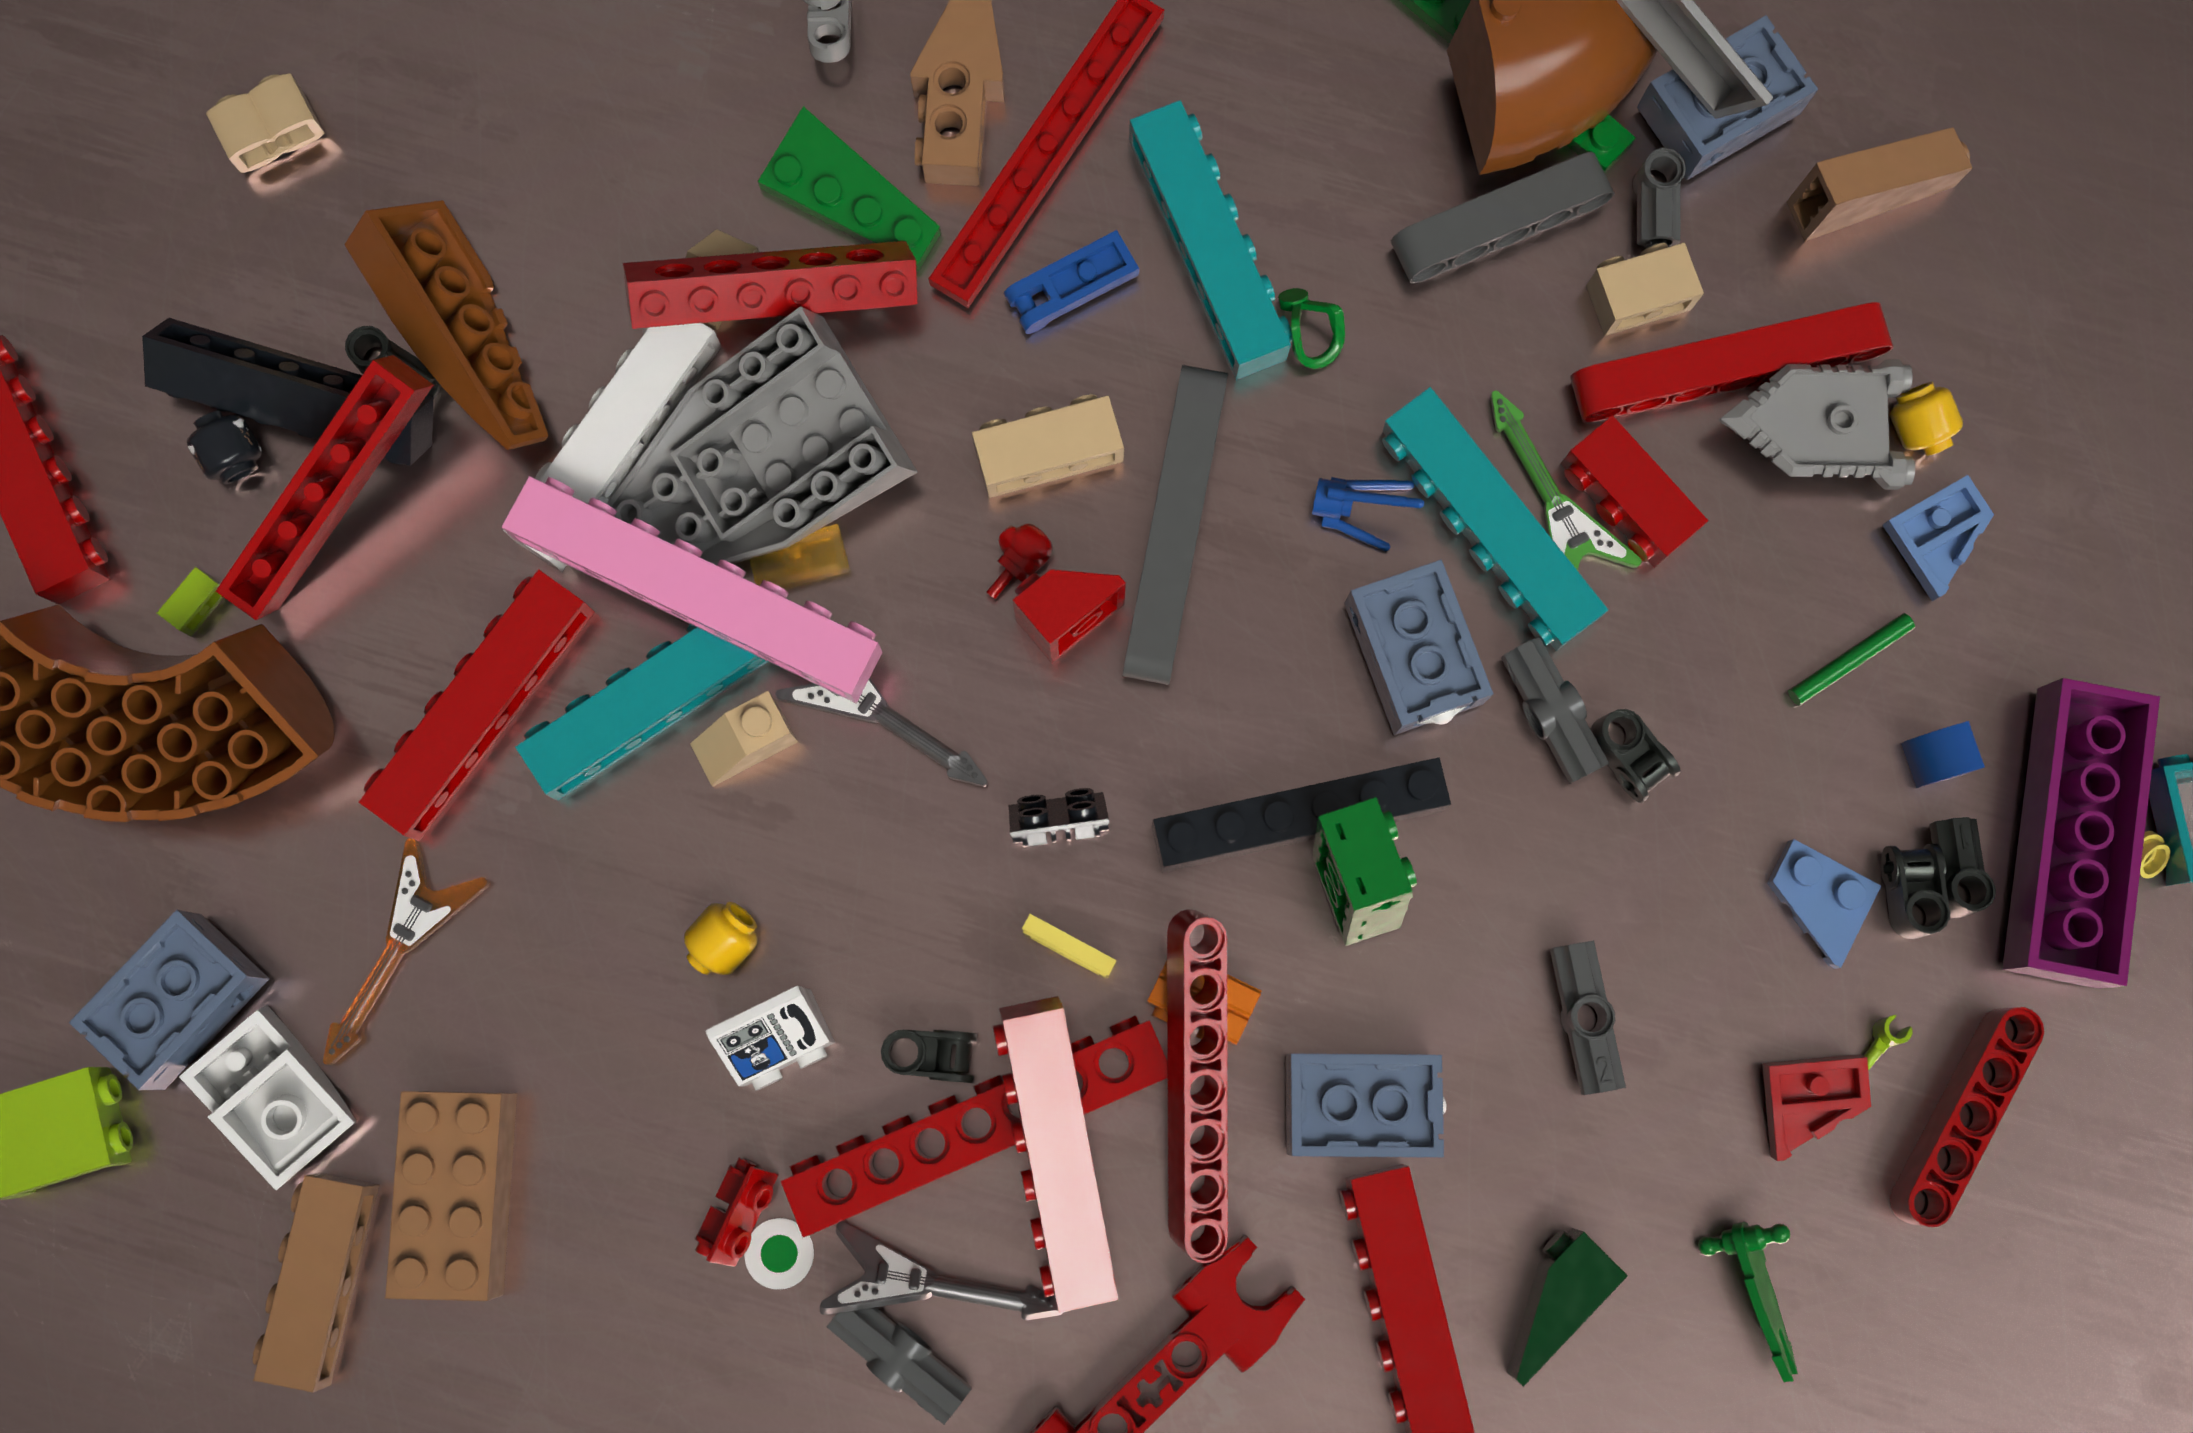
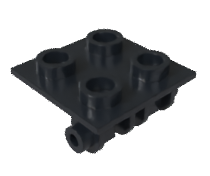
[1008,788,1110,847]

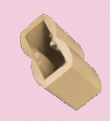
[206,73,324,173]

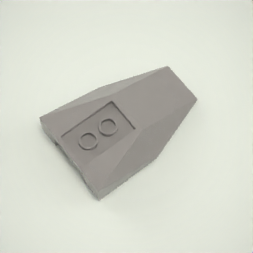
[607,306,918,565]

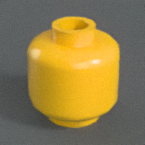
[1890,382,1963,456]
[684,902,757,975]

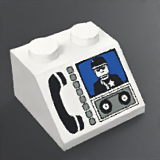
[705,986,835,1091]

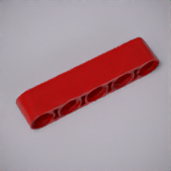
[1890,1007,2044,1227]

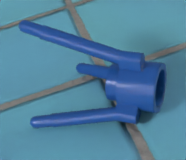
[1312,477,1424,551]

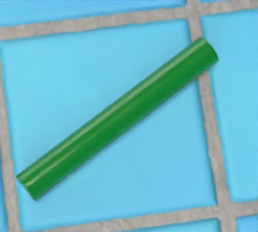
[1788,613,1915,706]

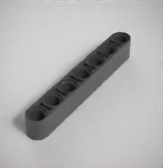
[1122,365,1228,685]

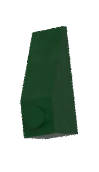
[1506,1228,1628,1387]

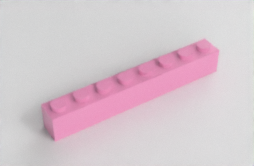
[502,476,883,704]

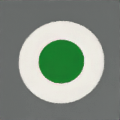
[744,1218,814,1289]

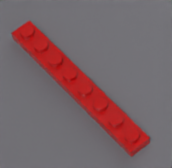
[928,0,1165,309]

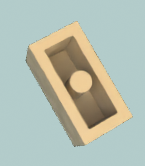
[1586,243,1704,336]

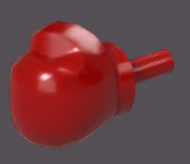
[986,523,1053,599]

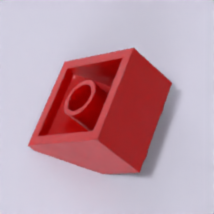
[1013,569,1126,663]

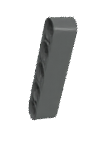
[1391,152,1615,284]

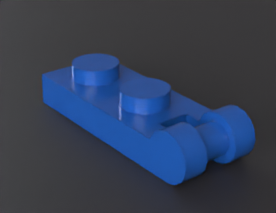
[1004,230,1139,334]

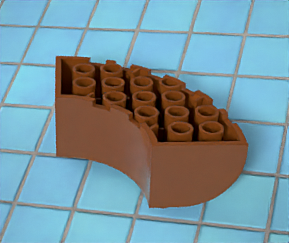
[1447,0,1658,175]
[0,604,335,822]

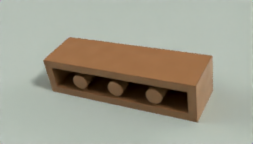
[253,1173,380,1393]

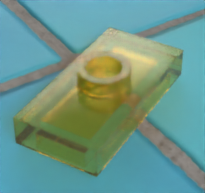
[749,524,851,589]

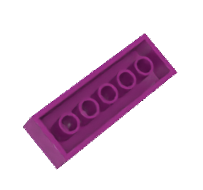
[2002,678,2160,989]

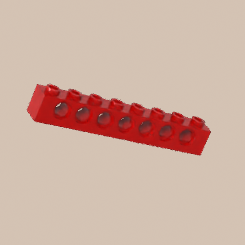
[780,1015,1168,1238]

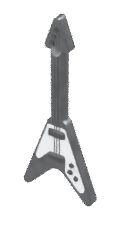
[775,678,988,787]
[820,1221,1063,1320]

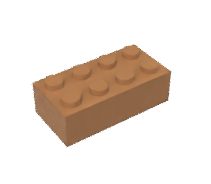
[385,1091,517,1301]

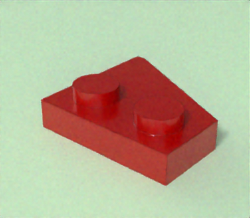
[1763,1054,1871,1161]

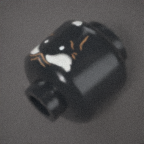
[187,410,262,484]

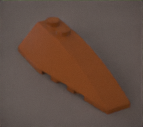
[344,200,549,450]

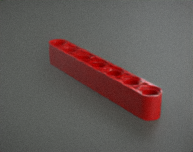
[1570,302,1894,423]
[1167,909,1228,1263]

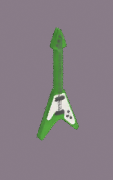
[1490,390,1642,571]

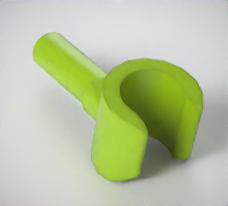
[1864,1015,1913,1071]

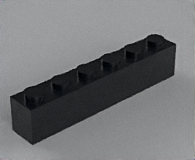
[142,318,434,466]
[1151,757,1451,873]

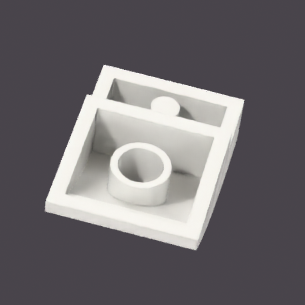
[179,1005,356,1190]

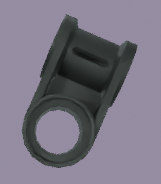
[1591,709,1681,803]
[1881,844,1951,939]
[881,1029,978,1083]

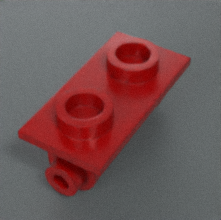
[695,1157,779,1267]

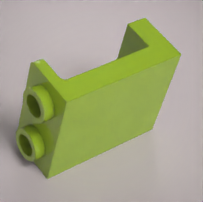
[0,1067,133,1200]

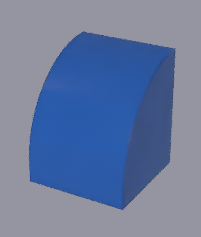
[1901,721,1985,788]

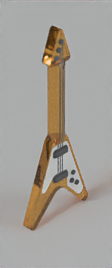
[323,838,490,1065]

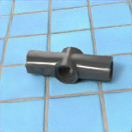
[1501,637,1609,784]
[1550,941,1626,1095]
[827,1307,972,1425]

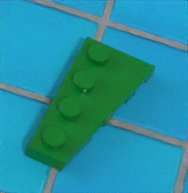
[758,106,941,271]

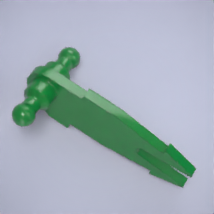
[1698,1221,1798,1382]

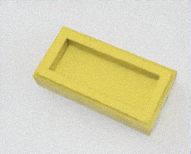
[1022,914,1117,979]

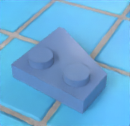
[1883,475,1994,601]
[1767,839,1881,969]

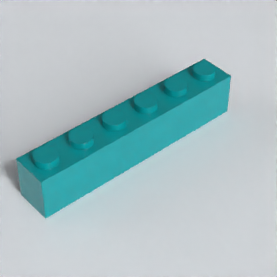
[1129,100,1292,380]
[1382,387,1608,651]
[515,624,769,801]

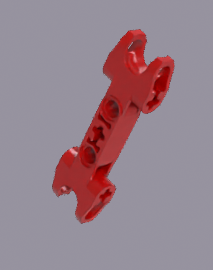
[1028,1235,1305,1433]

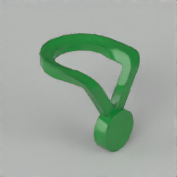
[1278,288,1345,369]

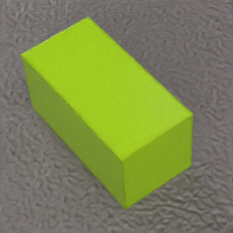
[157,567,224,637]

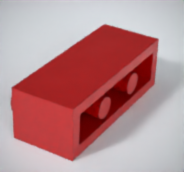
[1560,415,1709,568]

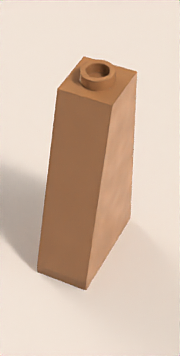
[1786,127,1973,242]

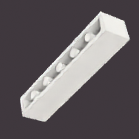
[503,323,722,572]

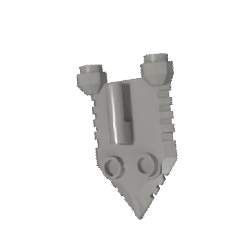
[1719,359,1915,490]

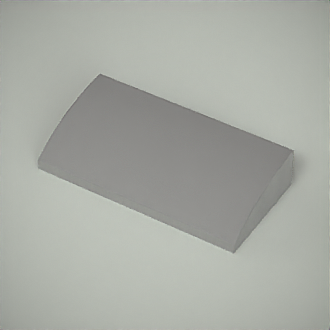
[1616,0,1773,119]

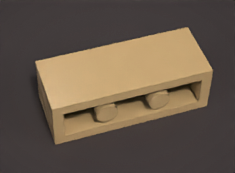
[972,394,1124,498]

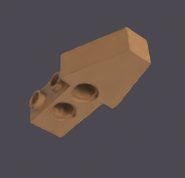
[910,0,1005,186]

